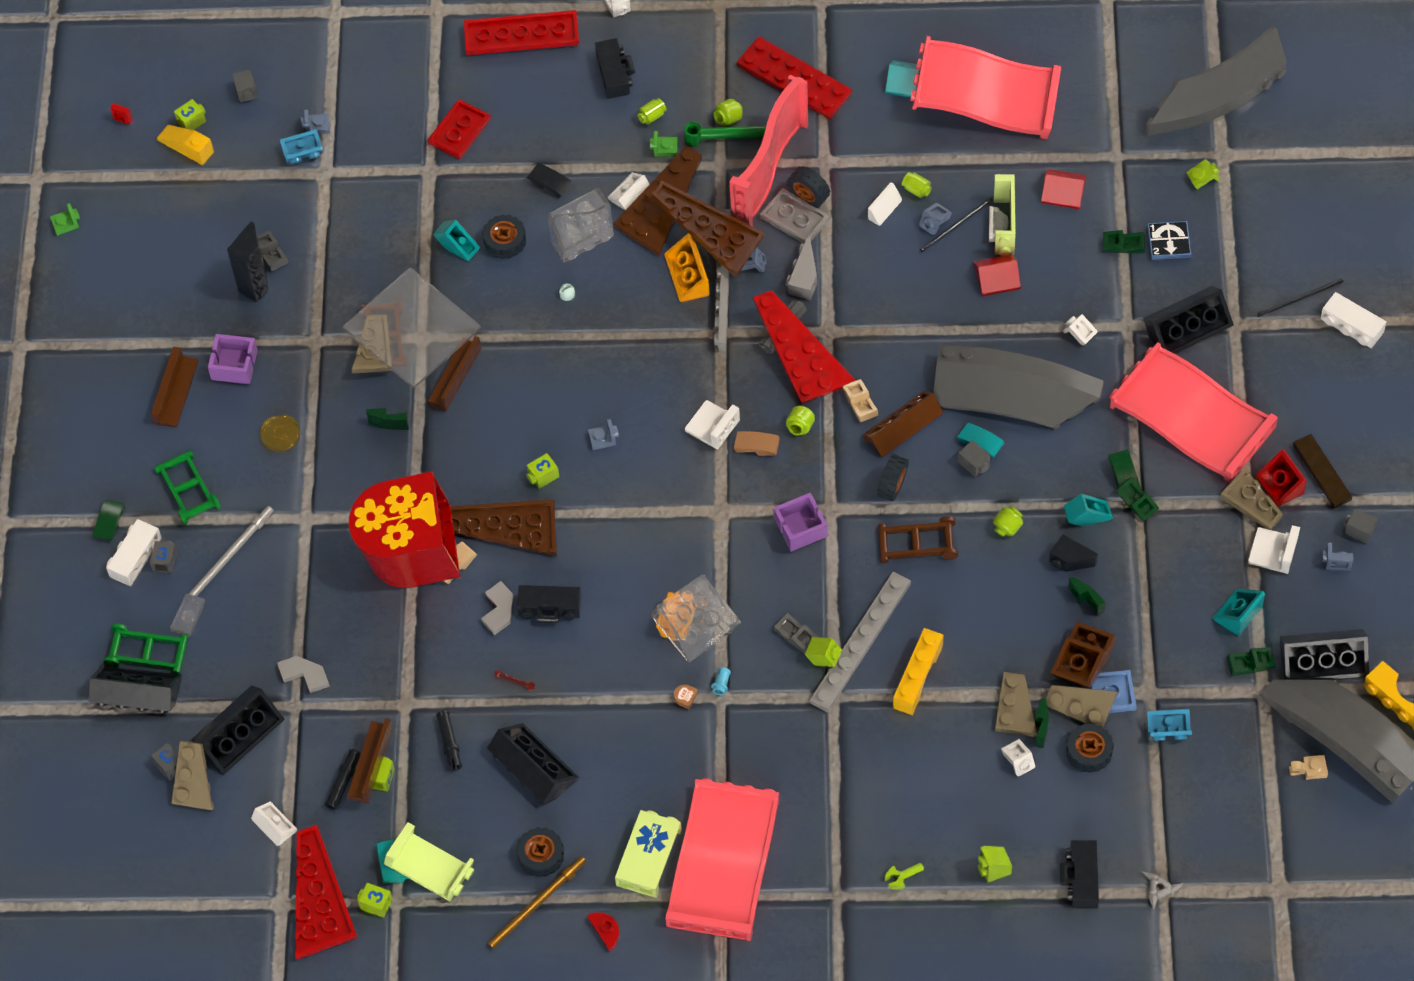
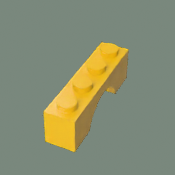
[893,628,944,715]
[1364,661,1414,730]

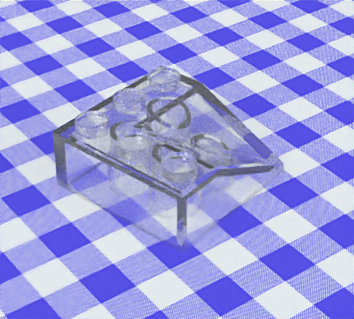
[548,188,614,263]
[650,574,741,663]

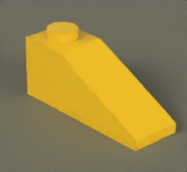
[156,125,214,165]

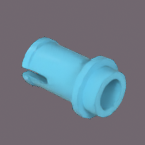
[711,667,731,695]

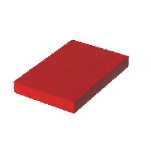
[427,99,491,160]

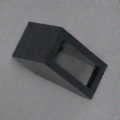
[1049,534,1098,572]

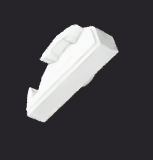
[989,206,1009,242]

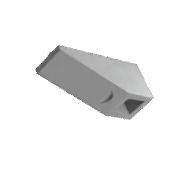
[786,237,817,301]

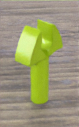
[885,863,924,890]

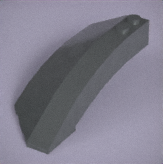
[1145,25,1287,136]
[933,344,1104,430]
[1259,680,1414,803]

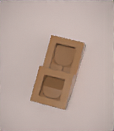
[734,431,780,456]

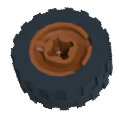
[787,166,831,208]
[482,215,526,259]
[877,454,909,501]
[1066,723,1114,773]
[516,827,564,877]

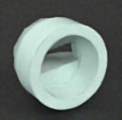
[559,283,575,301]

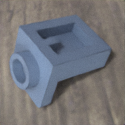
[301,109,330,134]
[919,203,952,235]
[741,248,767,273]
[588,419,619,450]
[1322,543,1353,571]

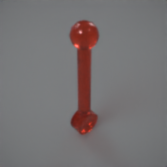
[494,670,535,691]

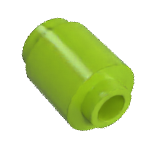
[637,98,667,125]
[902,172,932,198]

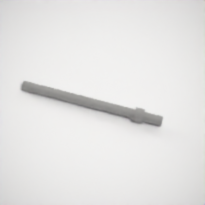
[188,506,273,599]

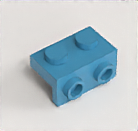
[280,129,323,164]
[1146,709,1192,741]

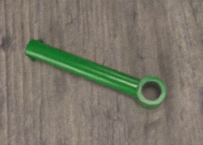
[684,122,766,147]

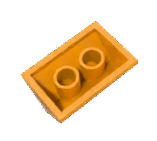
[664,233,709,302]

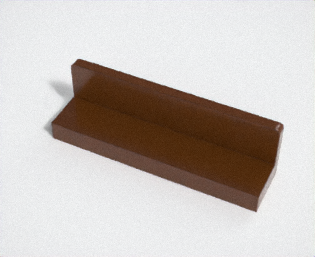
[428,336,481,411]
[151,347,199,427]
[862,391,943,457]
[347,718,392,804]

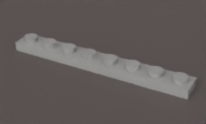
[714,209,731,353]
[810,572,911,713]

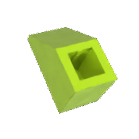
[977,846,1012,883]

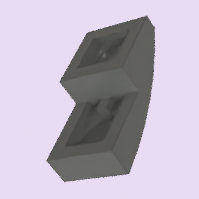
[258,230,289,272]
[773,613,818,653]

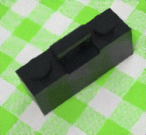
[595,38,635,99]
[517,585,582,623]
[1060,840,1099,909]

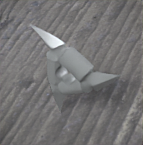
[1143,872,1183,910]

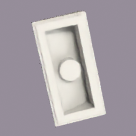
[608,172,650,210]
[868,182,902,226]
[251,801,297,846]

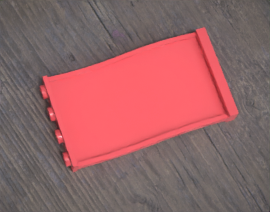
[910,36,1061,140]
[730,75,808,227]
[1110,342,1278,483]
[665,778,779,941]

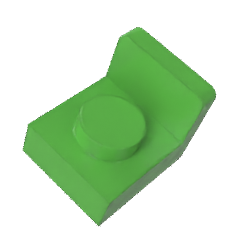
[650,131,678,157]
[50,203,80,236]

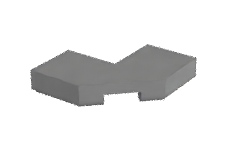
[481,581,514,636]
[277,656,330,693]

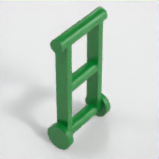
[154,450,221,525]
[103,624,188,674]

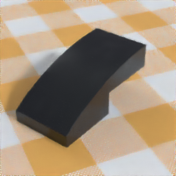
[527,163,572,198]

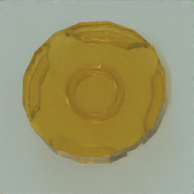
[260,414,301,452]

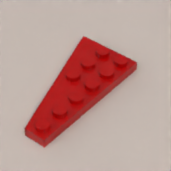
[753,290,856,405]
[295,825,358,960]

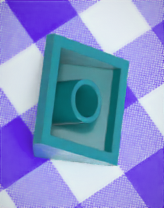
[885,60,919,97]
[1212,589,1265,636]

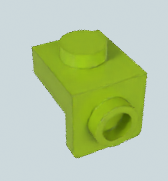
[1186,159,1221,189]

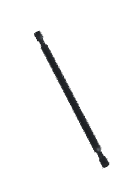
[920,197,993,252]
[1258,278,1343,317]

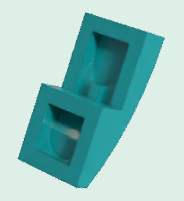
[957,423,1004,458]

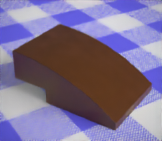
[1051,621,1117,688]

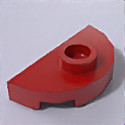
[587,912,620,952]

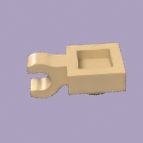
[1289,755,1328,780]

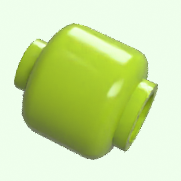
[714,99,743,127]
[786,406,815,435]
[993,506,1023,537]

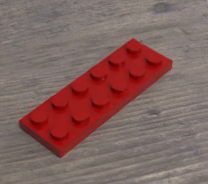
[464,10,579,55]
[737,36,852,119]

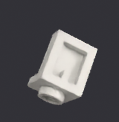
[605,0,631,18]
[1062,314,1098,346]
[1001,739,1035,776]

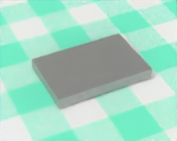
[760,188,830,243]

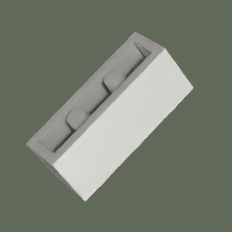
[1321,292,1387,349]
[106,519,162,586]

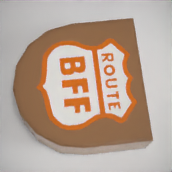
[674,685,698,709]

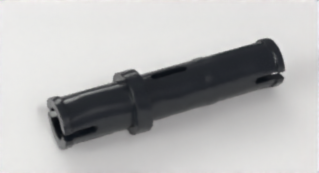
[436,710,462,771]
[324,749,361,810]

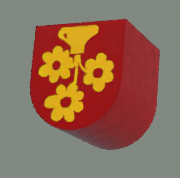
[349,471,461,588]

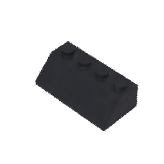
[227,221,269,302]
[1143,286,1234,354]
[1280,629,1369,680]
[89,665,182,713]
[190,685,285,775]
[487,723,579,803]

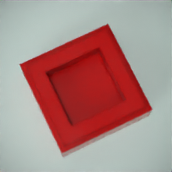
[110,103,133,125]

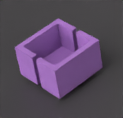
[208,334,258,384]
[773,492,828,552]

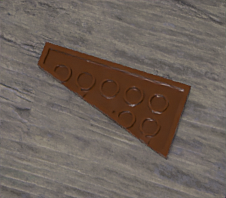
[614,145,702,257]
[652,181,764,277]
[451,499,557,557]

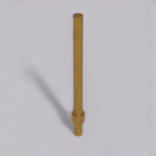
[488,856,586,949]

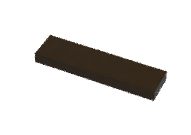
[1293,434,1352,508]

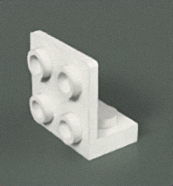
[685,400,740,450]
[1248,525,1300,574]

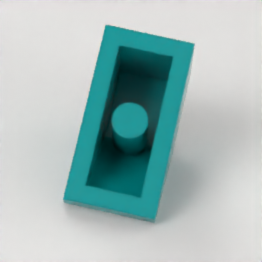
[433,220,481,261]
[1064,494,1113,527]

